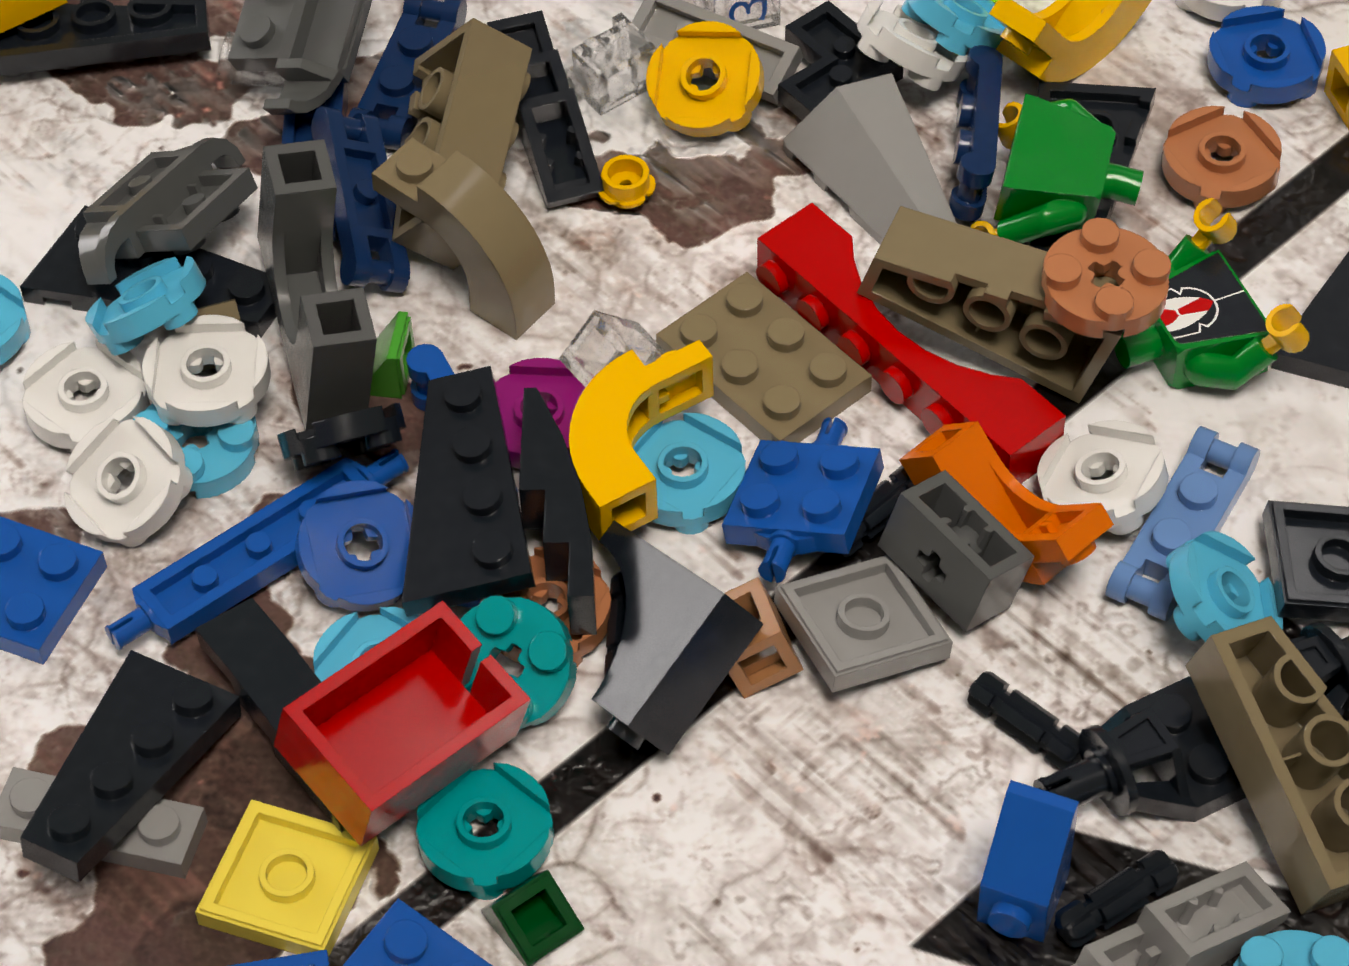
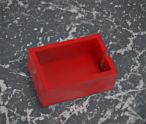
[274,600,531,847]

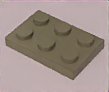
[656,272,872,443]

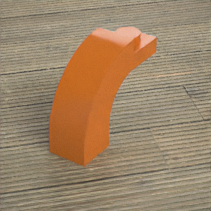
[899,421,1114,585]

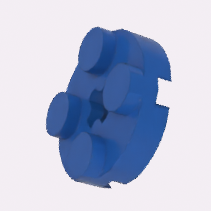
[1207,6,1326,108]
[295,480,413,612]

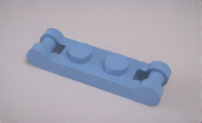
[1105,426,1260,622]

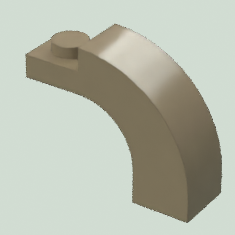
[372,138,555,340]

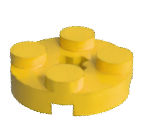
[646,21,764,137]

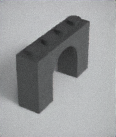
[257,139,377,431]

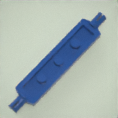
[104,448,409,651]

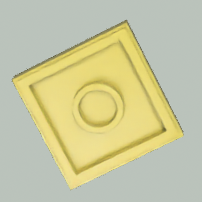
[195,799,379,956]

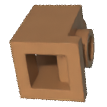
[725,577,804,699]

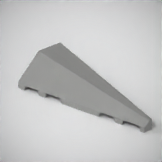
[783,73,957,245]

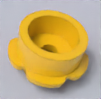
[598,155,656,209]

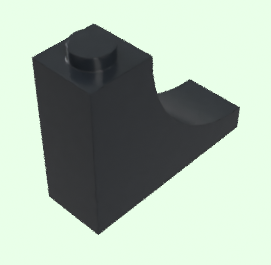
[592,520,763,755]

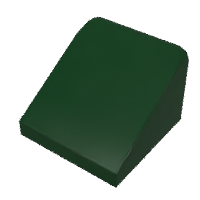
[481,870,585,966]

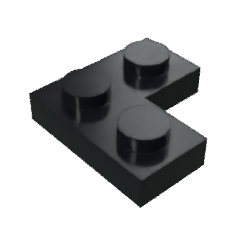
[778,0,904,120]

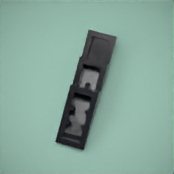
[487,10,604,209]
[519,388,597,635]
[195,598,346,833]

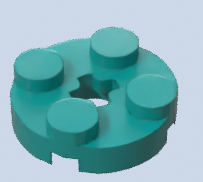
[460,596,577,729]
[416,762,554,900]

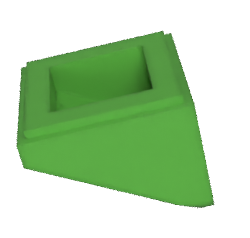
[370,311,415,399]

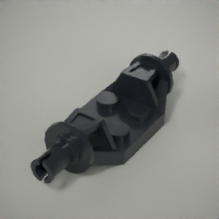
[1033,622,1349,822]

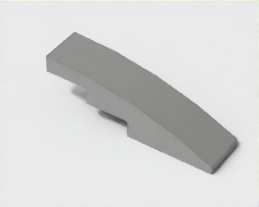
[1071,861,1291,966]

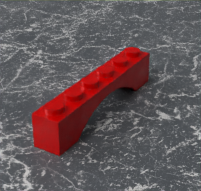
[756,203,1066,484]

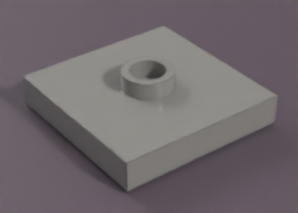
[774,555,953,693]

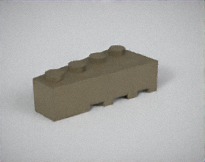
[392,18,532,270]
[857,206,1124,403]
[1185,616,1349,915]

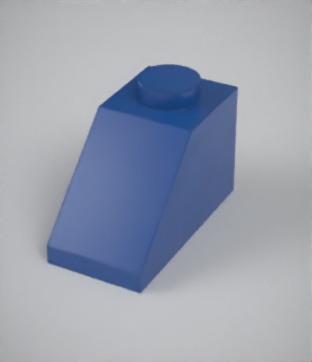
[977,780,1079,942]

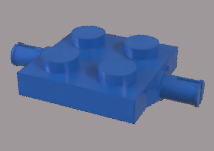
[722,417,884,583]

